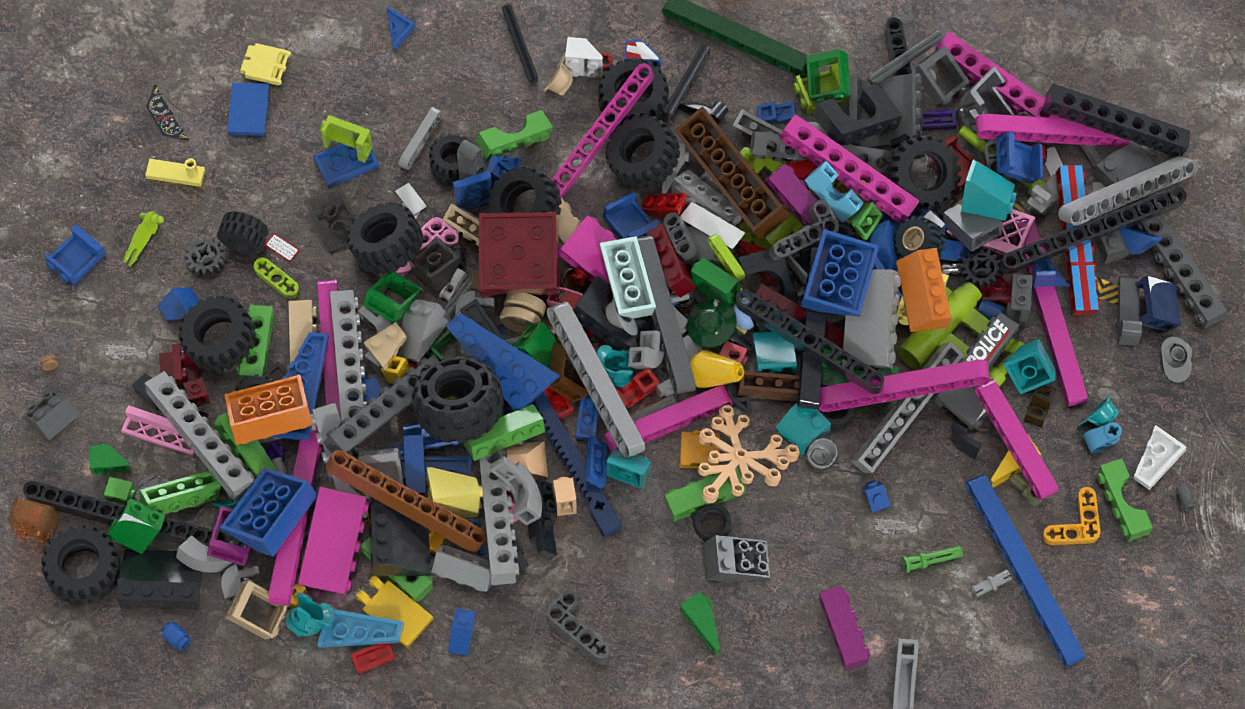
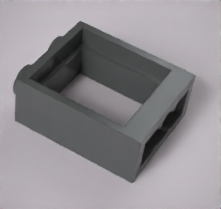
[911,46,969,106]

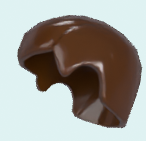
[560,268,588,294]

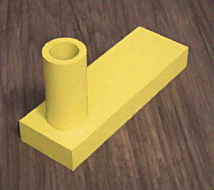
[146,159,205,187]

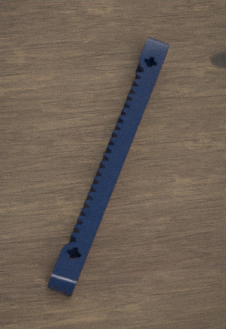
[495,324,622,538]

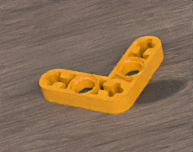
[1042,487,1100,545]

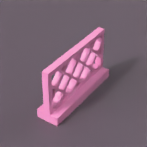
[947,199,1035,256]

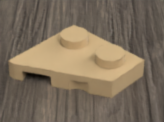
[363,322,407,371]

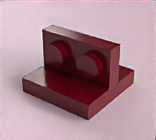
[159,343,200,390]

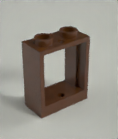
[549,343,588,402]

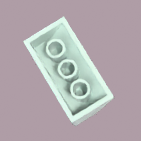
[599,236,656,318]

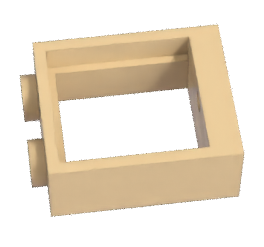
[225,580,288,640]

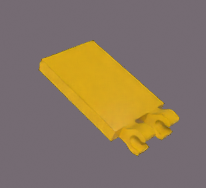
[356,576,434,648]

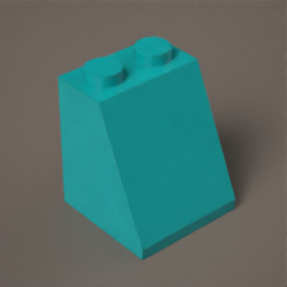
[961,160,1017,221]
[752,331,797,375]

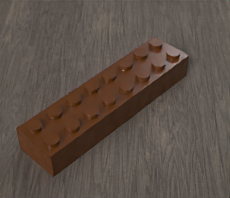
[674,106,791,240]

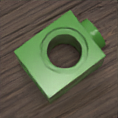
[104,477,136,506]

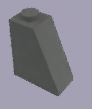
[943,204,1002,252]

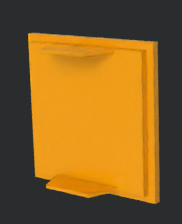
[680,430,720,470]

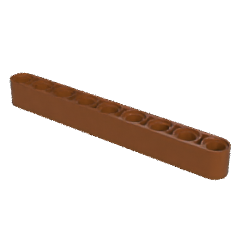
[326,450,487,552]

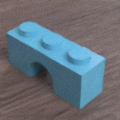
[804,161,864,223]

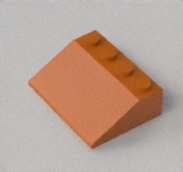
[224,375,313,445]

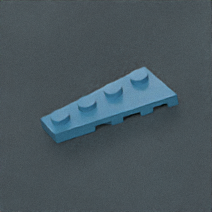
[317,609,404,648]

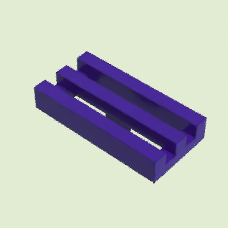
[921,109,957,131]

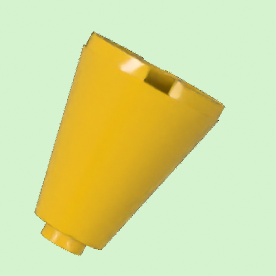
[690,350,744,388]

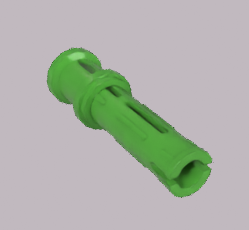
[902,545,963,573]

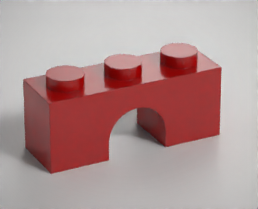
[616,368,660,409]

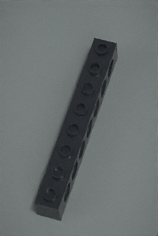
[1043,83,1190,157]

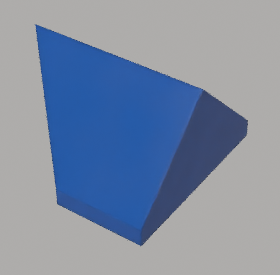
[1031,258,1071,287]
[158,287,199,322]

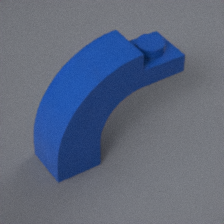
[870,219,901,272]

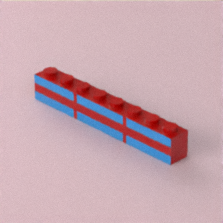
[1055,165,1100,316]

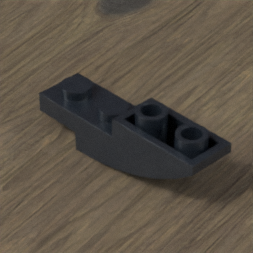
[528,479,557,558]

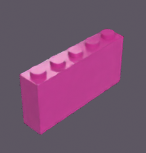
[558,215,617,300]
[298,487,370,595]

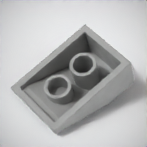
[396,299,452,362]

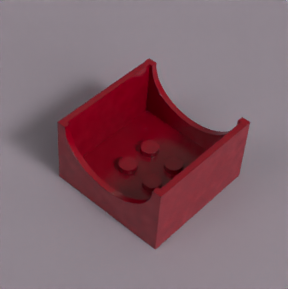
[479,212,559,299]

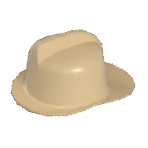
[543,53,573,95]

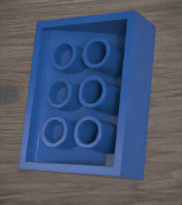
[801,229,879,316]
[220,467,318,557]

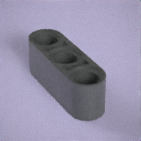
[664,213,699,263]

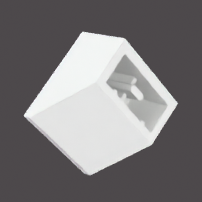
[565,37,603,78]

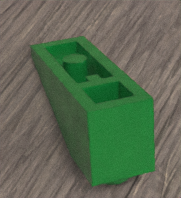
[680,592,720,657]

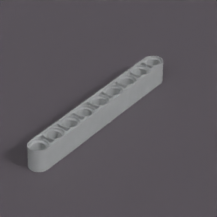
[1058,156,1198,226]
[547,302,645,458]

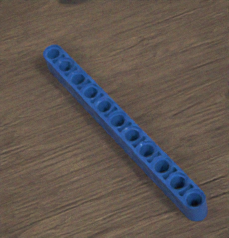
[965,474,1085,667]

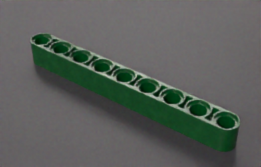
[661,0,809,79]

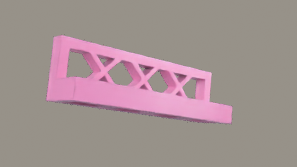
[121,405,202,457]

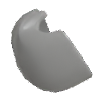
[806,438,838,469]

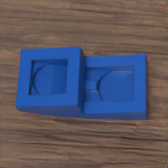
[757,101,797,124]

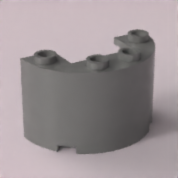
[960,66,1032,149]

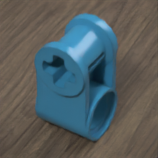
[1082,422,1122,454]

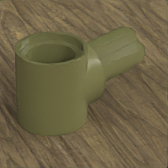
[1010,473,1043,506]

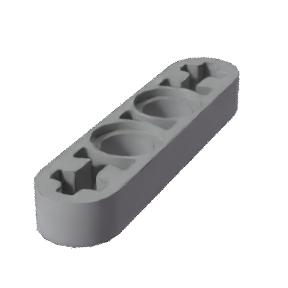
[399,107,442,170]

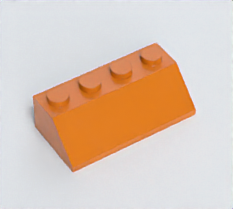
[896,248,951,332]

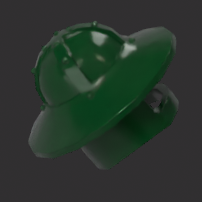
[687,299,737,348]

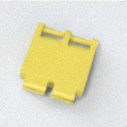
[240,43,291,86]

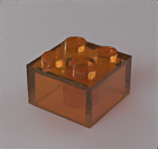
[8,497,60,542]

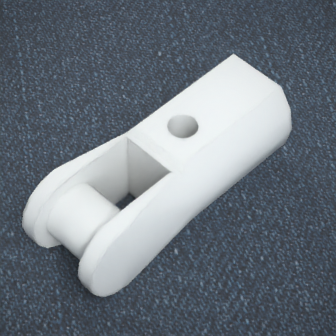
[439,269,467,303]

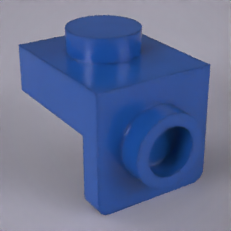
[861,480,890,512]

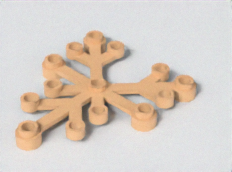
[698,405,800,503]

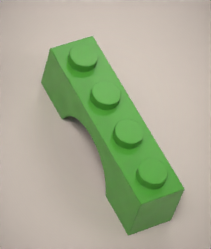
[475,110,553,160]
[1097,458,1153,542]

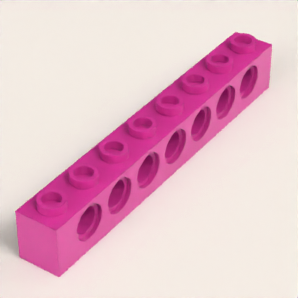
[935,32,1065,119]
[779,114,919,224]

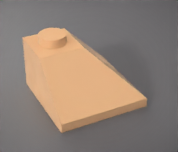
[506,441,548,480]

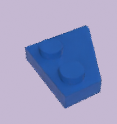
[487,156,522,180]

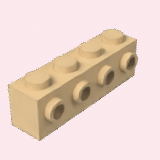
[442,204,479,246]

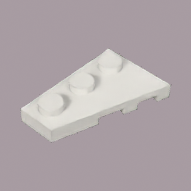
[1134,425,1186,490]

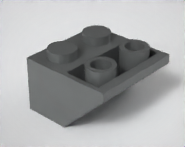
[23,391,79,440]

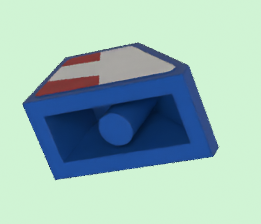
[624,39,661,69]

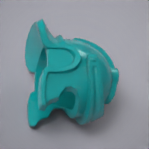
[596,345,634,388]
[285,593,334,636]

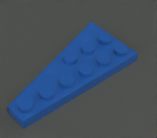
[446,313,561,411]
[270,332,329,441]

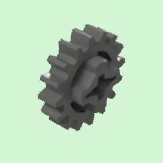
[184,236,226,277]

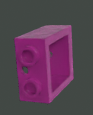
[207,506,251,566]

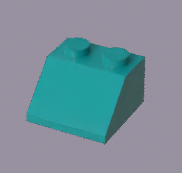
[1003,339,1056,395]
[775,403,831,456]
[607,449,651,489]

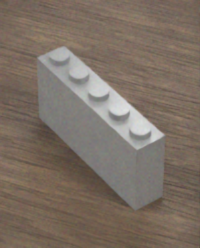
[842,269,901,369]

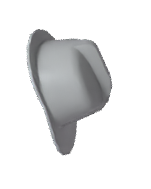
[605,297,638,335]
[1161,337,1192,382]

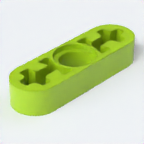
[707,233,745,281]
[254,258,300,299]

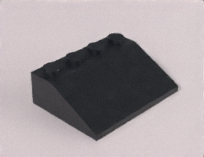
[369,496,431,576]
[116,549,202,609]

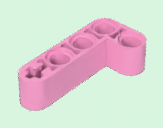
[396,217,459,277]

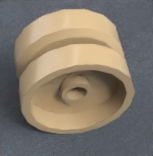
[499,293,546,334]

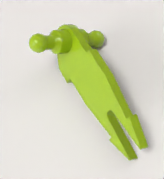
[123,211,164,266]

